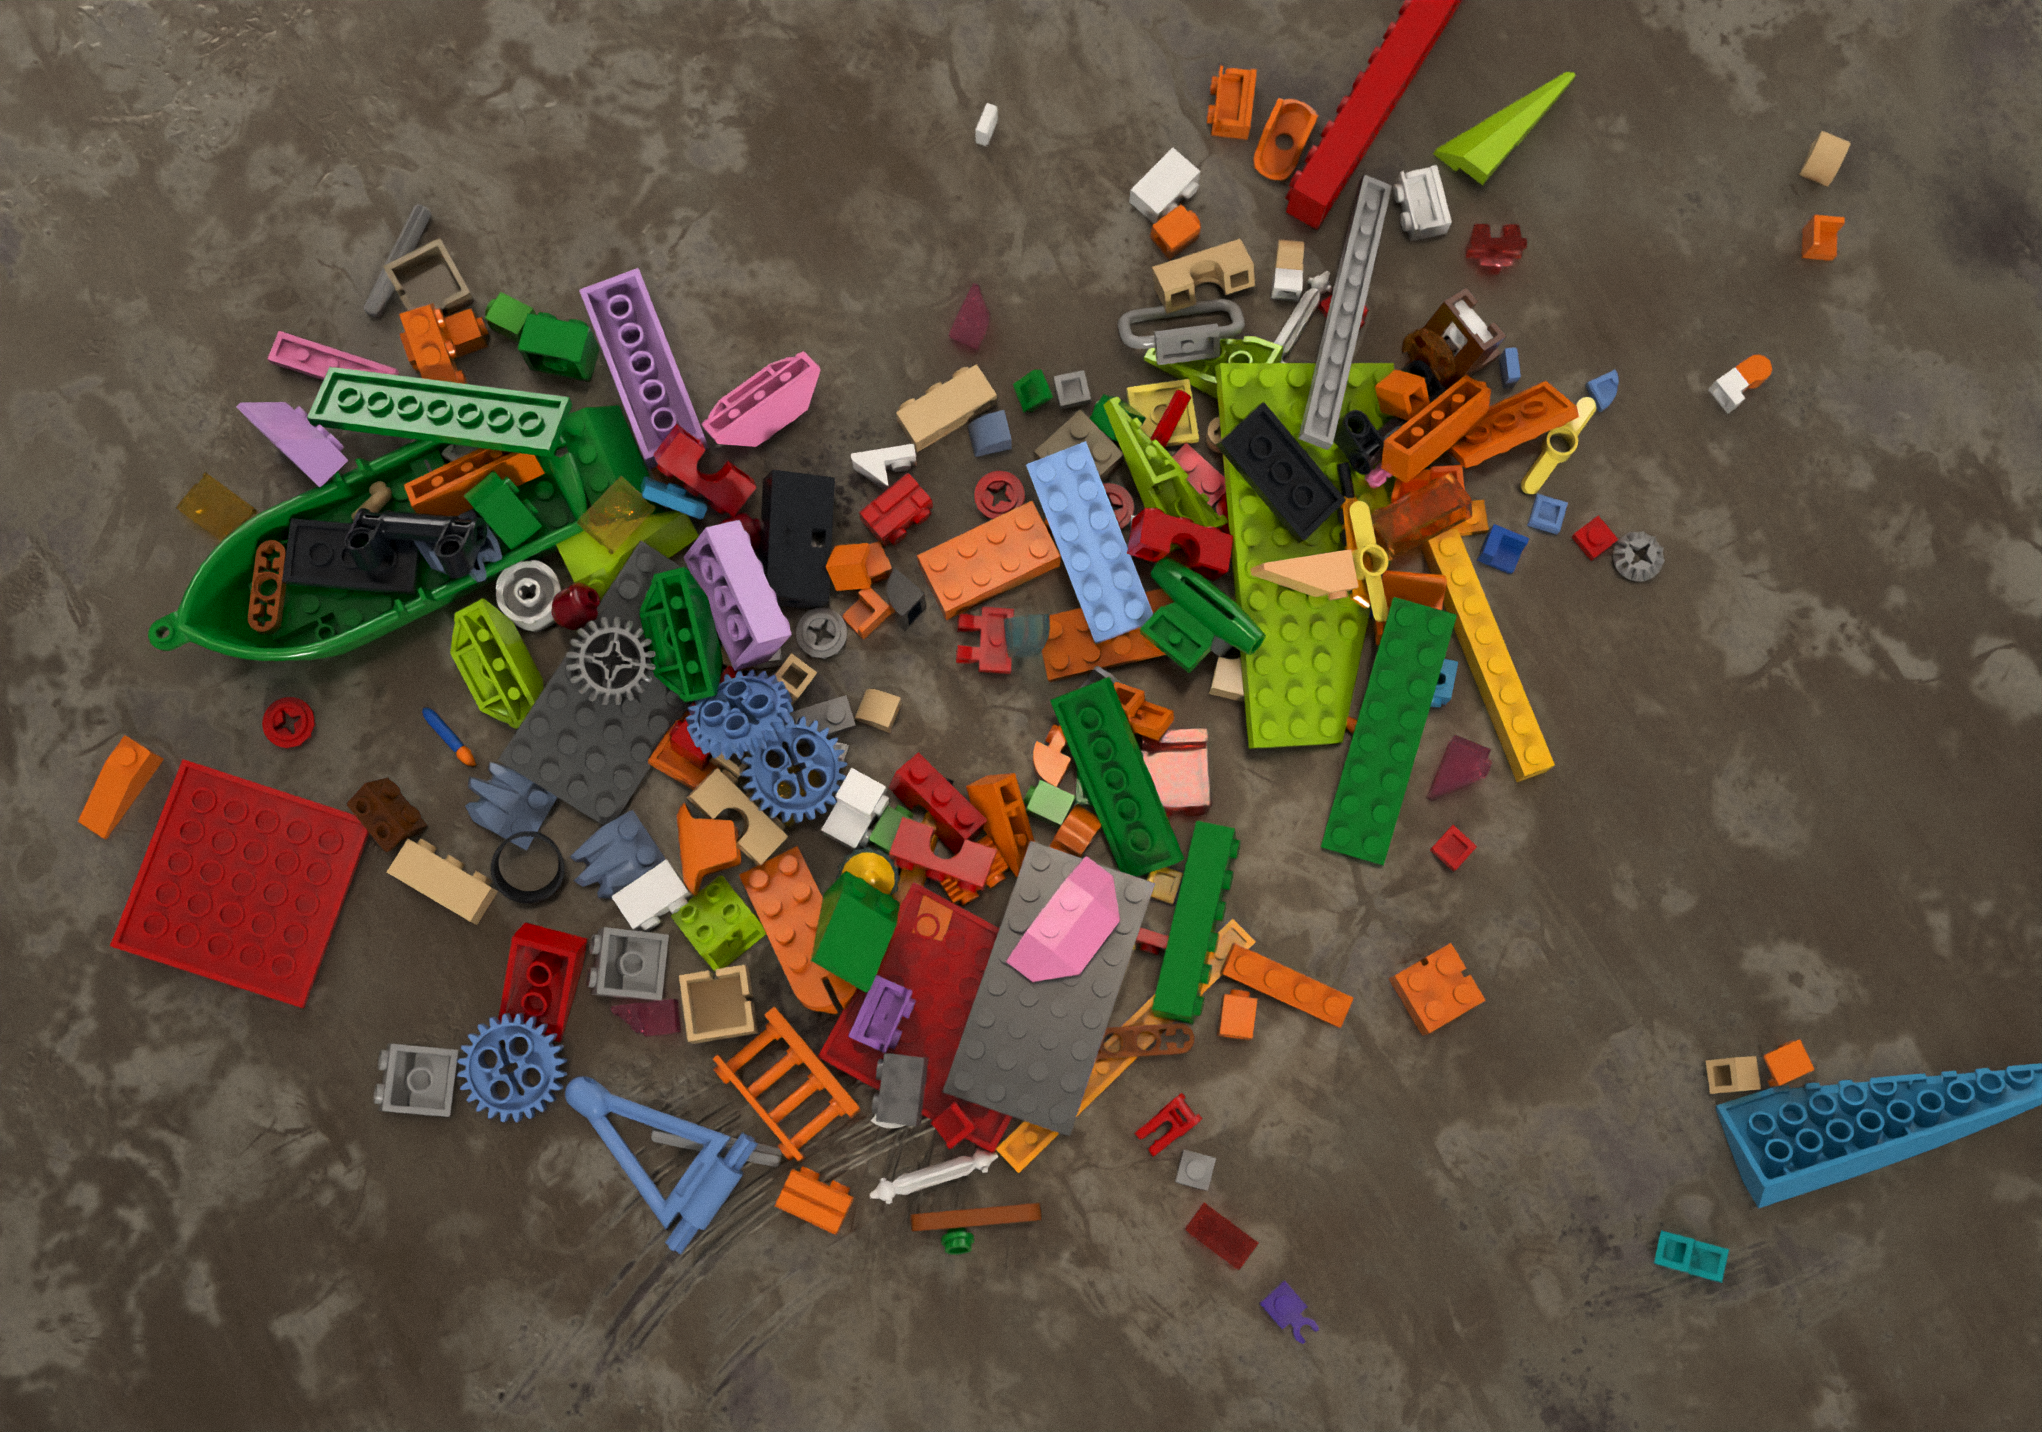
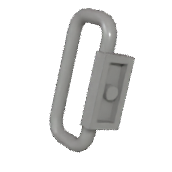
[1118,299,1245,365]

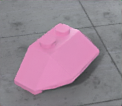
[701,351,821,447]
[1006,856,1120,982]

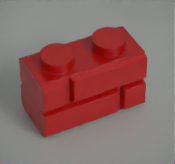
[859,473,933,547]

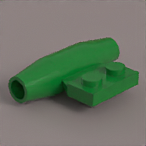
[1140,556,1266,673]

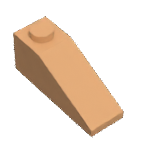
[1250,549,1359,601]

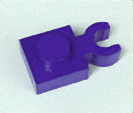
[1259,1280,1319,1344]

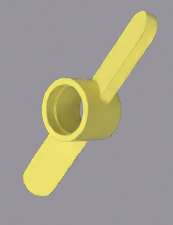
[1521,397,1597,494]
[1350,501,1388,622]

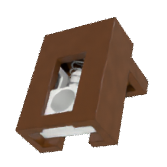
[1409,288,1506,389]

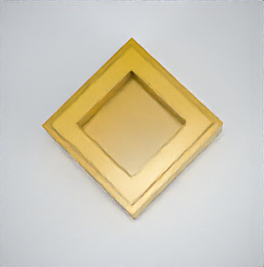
[1147,867,1183,905]

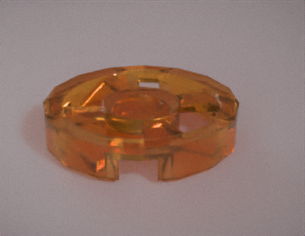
[1401,327,1456,386]

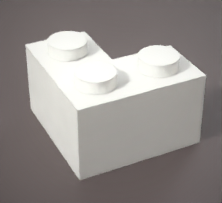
[821,768,891,853]

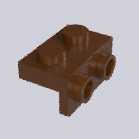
[347,777,428,852]

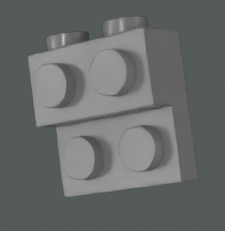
[586,927,669,1001]
[373,1043,458,1117]

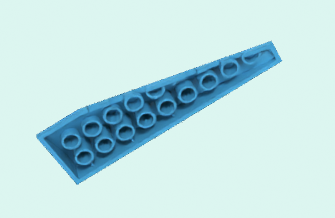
[1715,1063,2042,1208]

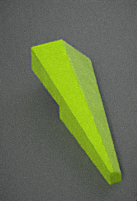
[1433,72,1576,185]
[1103,396,1229,554]

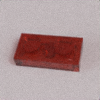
[1184,1202,1258,1270]

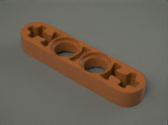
[1096,1023,1195,1059]
[910,1203,1042,1231]

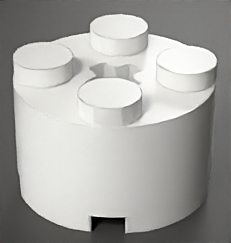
[496,560,565,632]

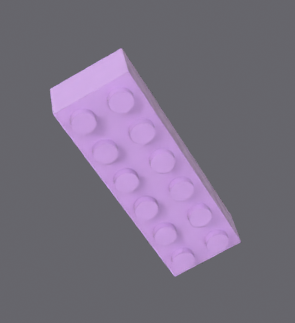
[579,268,709,470]

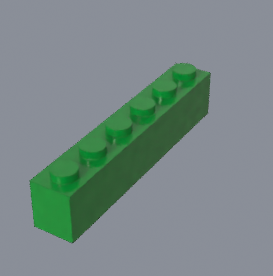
[1152,821,1241,1025]

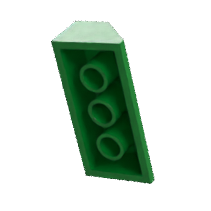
[562,405,665,526]

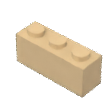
[896,364,997,452]
[387,838,498,925]

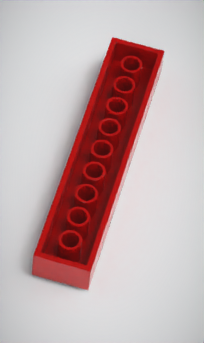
[1285,0,1463,231]

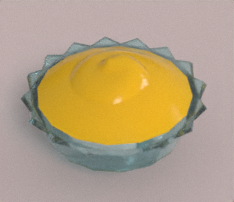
[836,847,900,897]

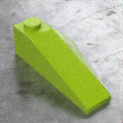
[1144,336,1284,399]
[556,510,699,601]

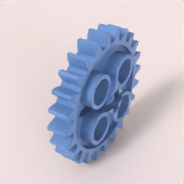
[686,670,794,760]
[740,716,847,823]
[457,1013,567,1122]

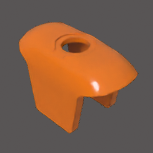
[1253,98,1319,180]
[677,802,742,896]

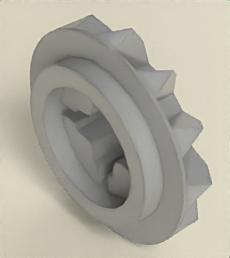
[1613,531,1665,581]
[796,608,847,659]

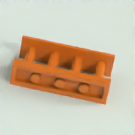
[713,1007,862,1162]

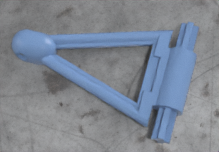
[565,1076,758,1254]

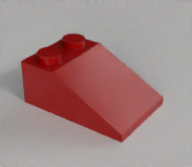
[498,922,588,1042]

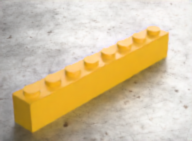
[1421,528,1555,782]

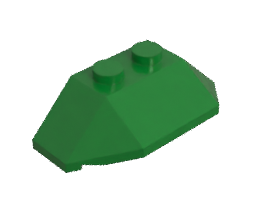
[639,567,723,703]

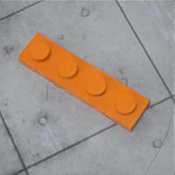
[1220,943,1354,1028]

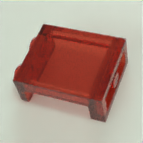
[1140,728,1212,817]

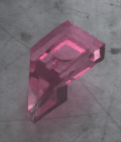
[948,283,991,349]
[611,999,681,1037]

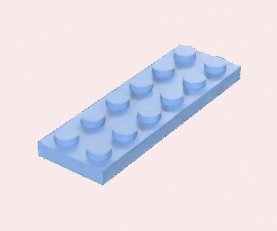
[1026,441,1153,645]

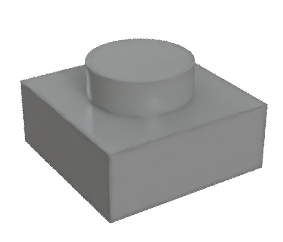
[1053,370,1091,410]
[1175,1149,1216,1191]

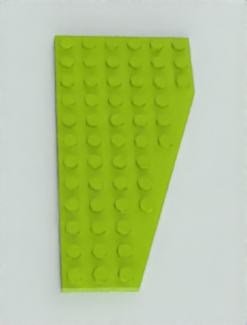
[1215,363,1396,749]

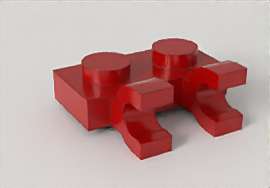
[956,607,1014,674]

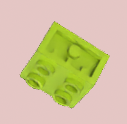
[671,875,766,972]

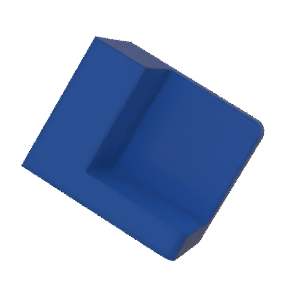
[1477,524,1529,574]

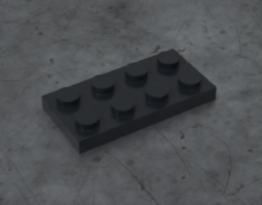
[1216,402,1346,543]
[282,518,421,595]

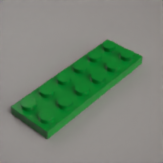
[1050,676,1184,877]

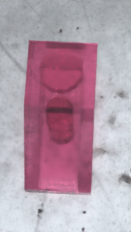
[1426,735,1492,801]

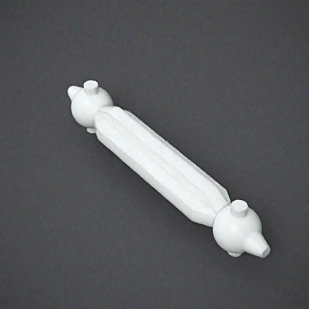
[1274,271,1333,363]
[870,1147,998,1204]

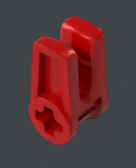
[1134,1093,1203,1157]

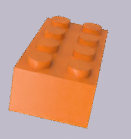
[917,501,1061,620]

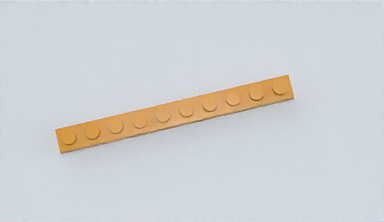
[996,919,1256,1174]

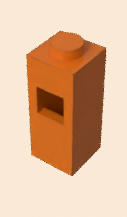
[399,308,489,372]

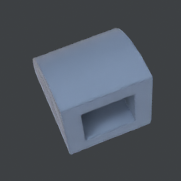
[968,410,1012,457]

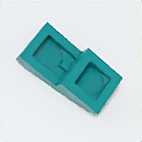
[1654,1230,1729,1283]

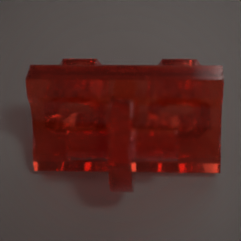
[1465,224,1527,275]

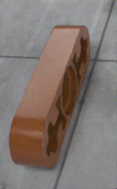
[248,540,287,635]

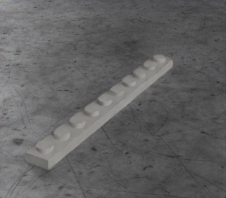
[1298,174,1392,450]

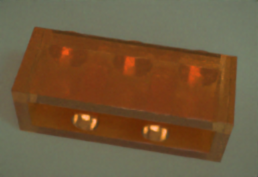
[1371,472,1472,561]

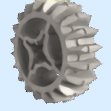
[566,617,656,705]

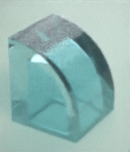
[1004,614,1050,658]

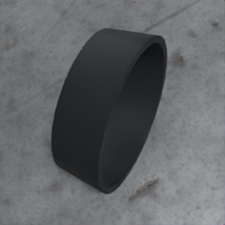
[491,831,564,904]

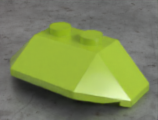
[450,598,543,729]

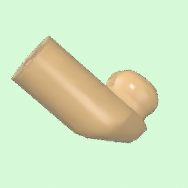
[351,481,392,520]

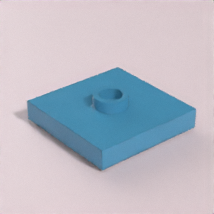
[640,476,707,520]

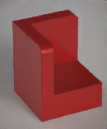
[930,1101,978,1150]

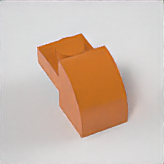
[1114,682,1174,740]
[1033,724,1071,788]
[1049,804,1102,858]

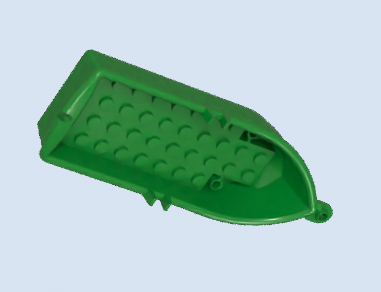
[148,434,589,661]

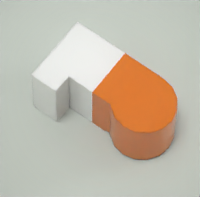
[1708,354,1772,414]

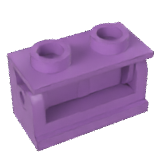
[848,975,916,1053]

